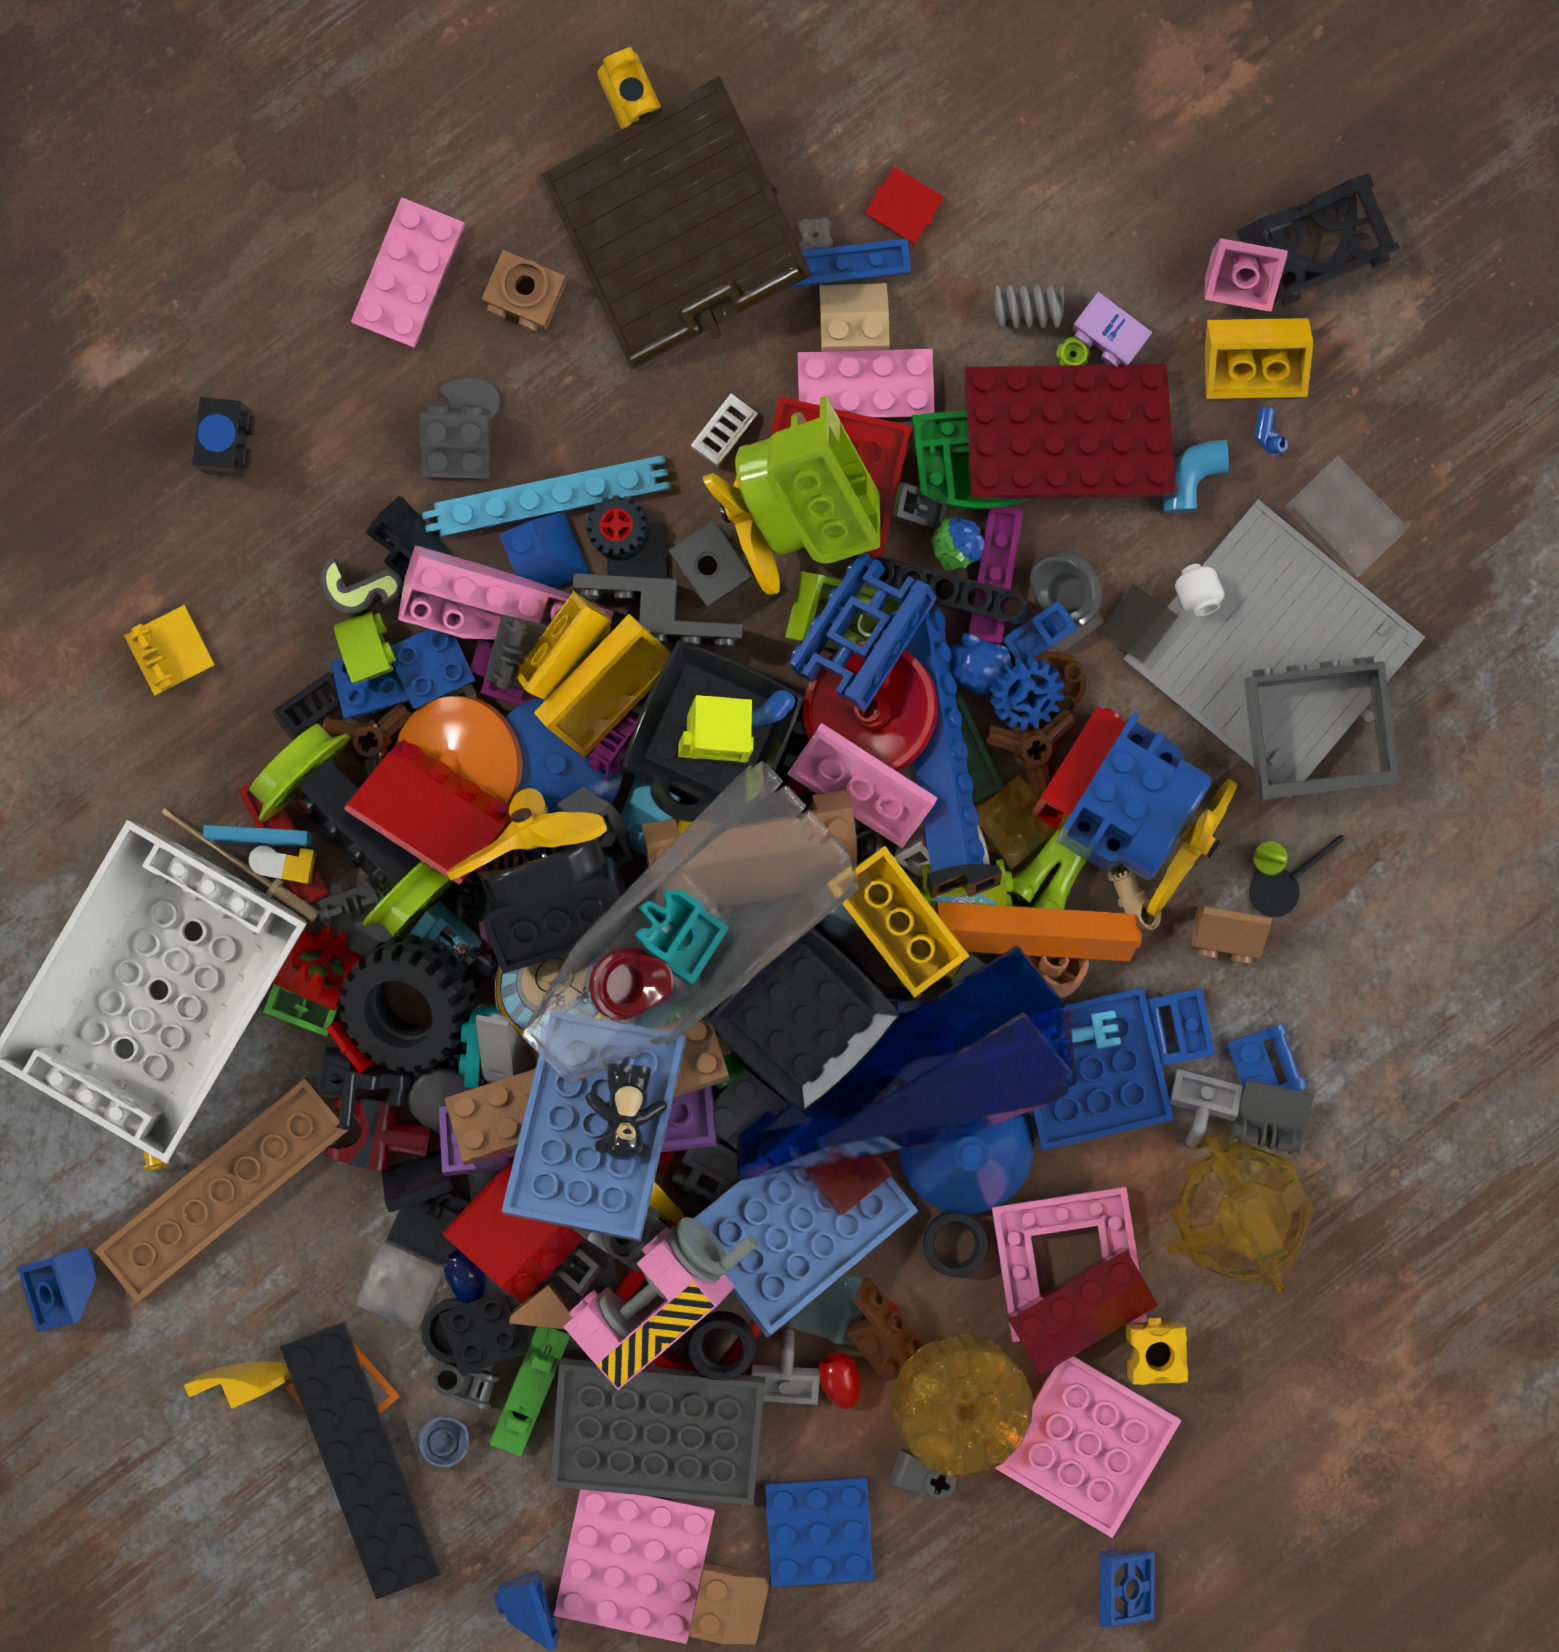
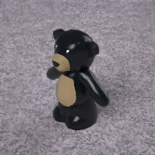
[585,1063,667,1160]

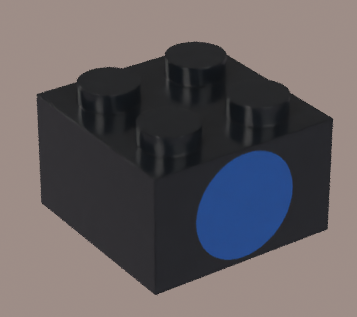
[192,397,255,477]

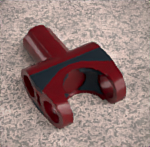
[326,1097,432,1171]

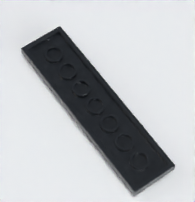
[280,1321,441,1599]

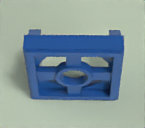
[1099,1549,1155,1628]

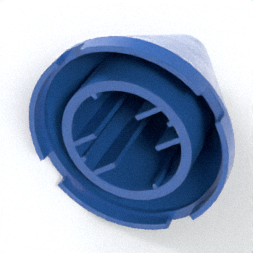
[898,1078,1034,1214]

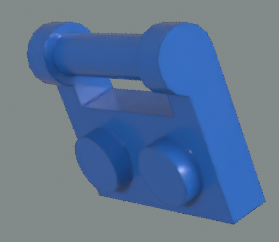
[1146,988,1216,1066]
[1226,1022,1308,1091]

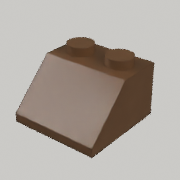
[1190,907,1272,964]
[689,1562,771,1645]

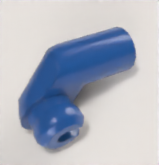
[1254,407,1288,455]

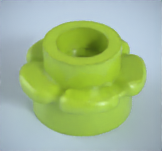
[1056,337,1090,365]

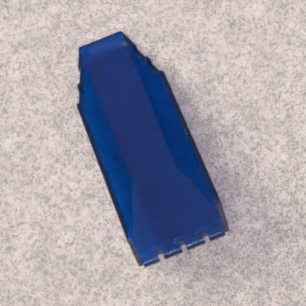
[736,945,1077,1180]

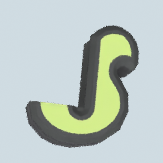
[320,557,404,615]

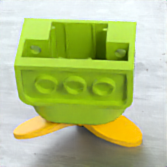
[703,396,880,595]

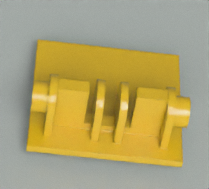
[124,605,215,696]

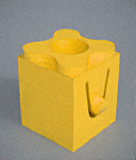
[1125,1317,1188,1385]

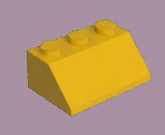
[1205,318,1313,399]
[514,591,612,700]

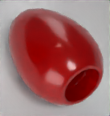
[818,1352,861,1409]

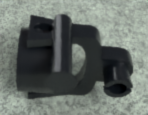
[320,1046,413,1130]

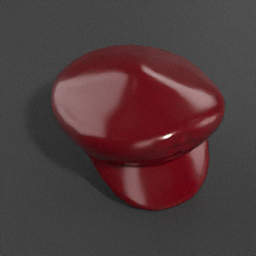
[589,947,674,1021]

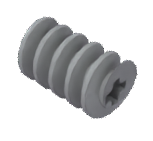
[994,285,1064,329]

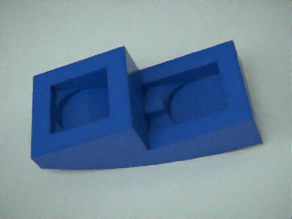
[1002,600,1078,663]

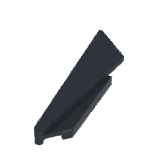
[365,496,455,581]

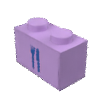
[1071,292,1152,367]

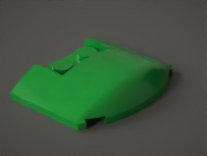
[912,410,1029,510]

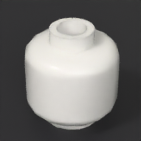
[1175,564,1225,617]

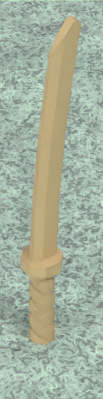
[161,808,319,923]

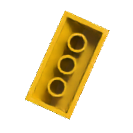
[830,846,970,998]

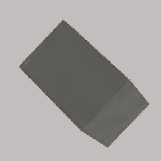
[891,482,947,530]
[554,1245,605,1296]

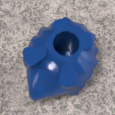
[948,633,1013,696]

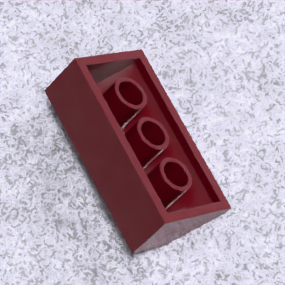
[1006,1246,1158,1375]

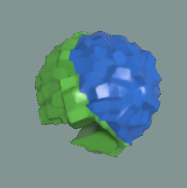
[931,517,985,570]

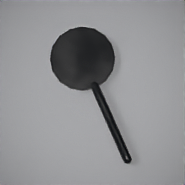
[1249,835,1345,917]

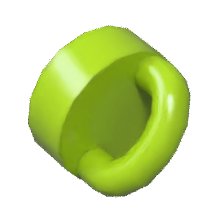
[1253,841,1287,876]

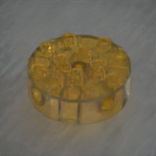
[892,1334,1033,1477]

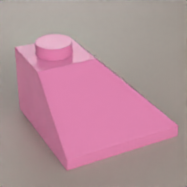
[1205,238,1288,312]

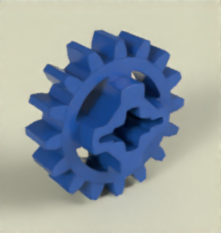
[990,656,1065,730]

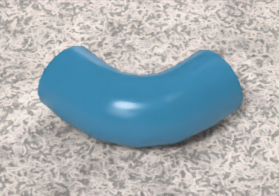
[1163,440,1229,514]

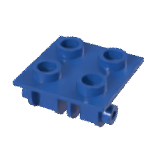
[391,629,476,709]
[331,643,409,720]

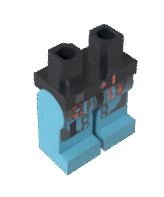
[409,901,498,994]

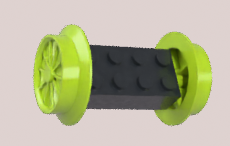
[249,723,454,937]

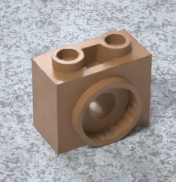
[482,250,567,332]

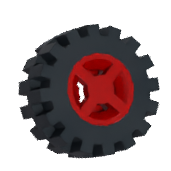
[586,495,649,560]

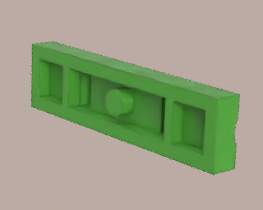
[489,1326,571,1456]

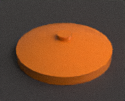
[395,696,523,807]

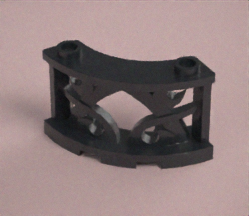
[1236,173,1400,307]

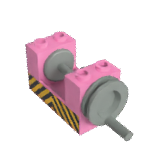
[563,1217,758,1390]

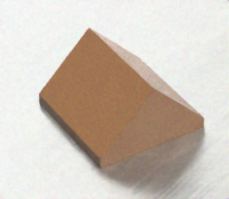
[509,1278,575,1329]

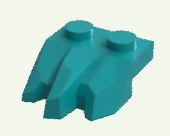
[635,890,730,986]
[459,1003,500,1088]

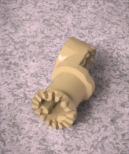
[1107,866,1162,931]

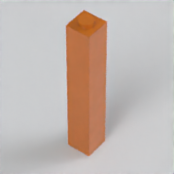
[934,902,1142,962]

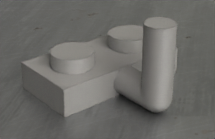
[1170,1069,1243,1148]
[752,1329,820,1405]

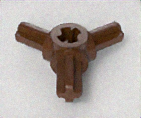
[322,703,412,777]
[985,708,1076,797]

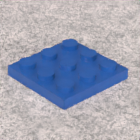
[765,1476,873,1587]

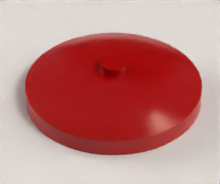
[803,641,938,771]

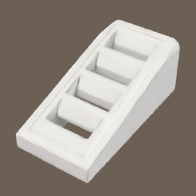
[691,394,758,468]

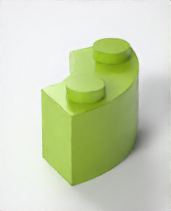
[334,610,396,685]

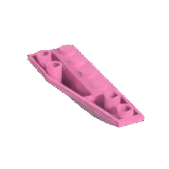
[398,545,614,643]

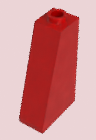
[1031,706,1127,832]

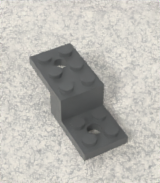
[573,574,743,649]

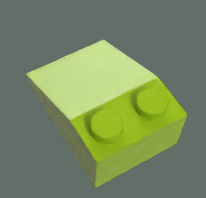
[785,571,902,650]

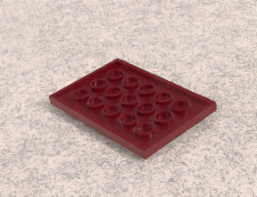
[964,364,1176,500]

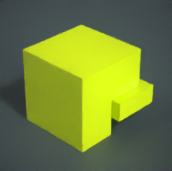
[678,695,754,763]

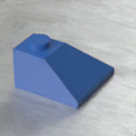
[499,511,590,589]
[17,1246,97,1332]
[494,1570,560,1651]

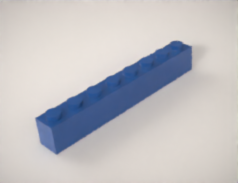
[889,605,985,872]

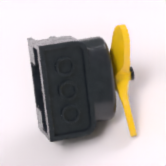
[447,788,635,974]

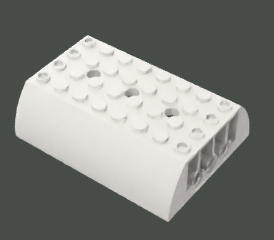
[0,820,307,1164]

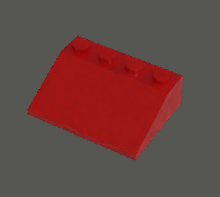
[344,739,512,885]
[442,1156,584,1304]

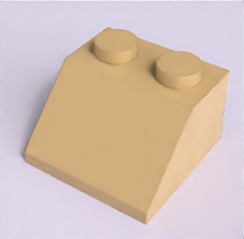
[819,283,890,352]

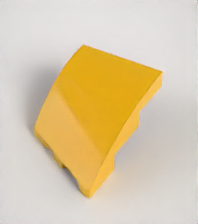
[184,1361,291,1409]

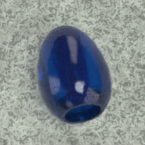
[444,1249,486,1303]

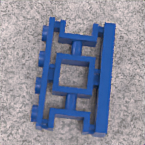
[790,552,937,712]

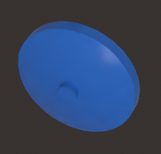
[506,698,623,814]

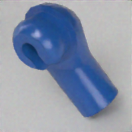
[752,690,795,728]

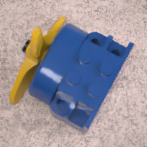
[1056,711,1238,916]

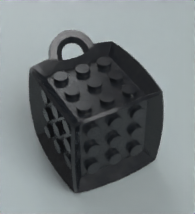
[620,640,807,823]
[694,897,922,1110]

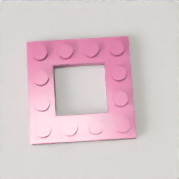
[992,1186,1147,1342]

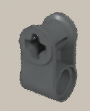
[432,1362,500,1410]
[888,1448,956,1500]

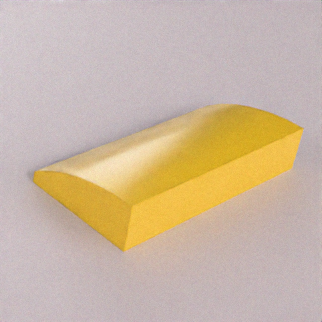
[534,614,671,758]

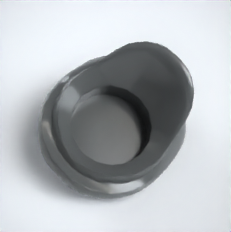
[1030,551,1103,627]
[407,1061,479,1134]

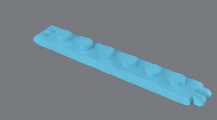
[422,455,672,537]

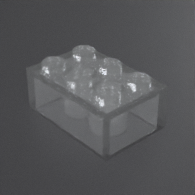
[1284,456,1409,579]

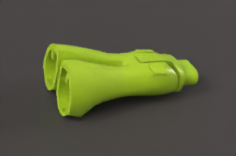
[1009,821,1087,910]

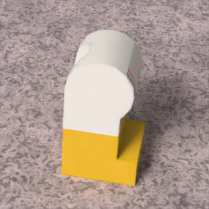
[249,846,317,884]

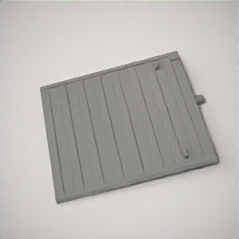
[1123,499,1425,798]

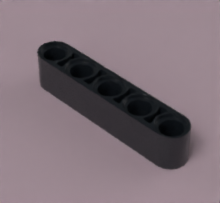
[872,557,1029,625]

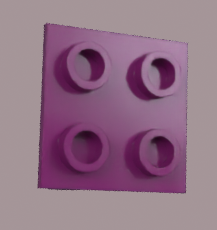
[588,711,640,782]

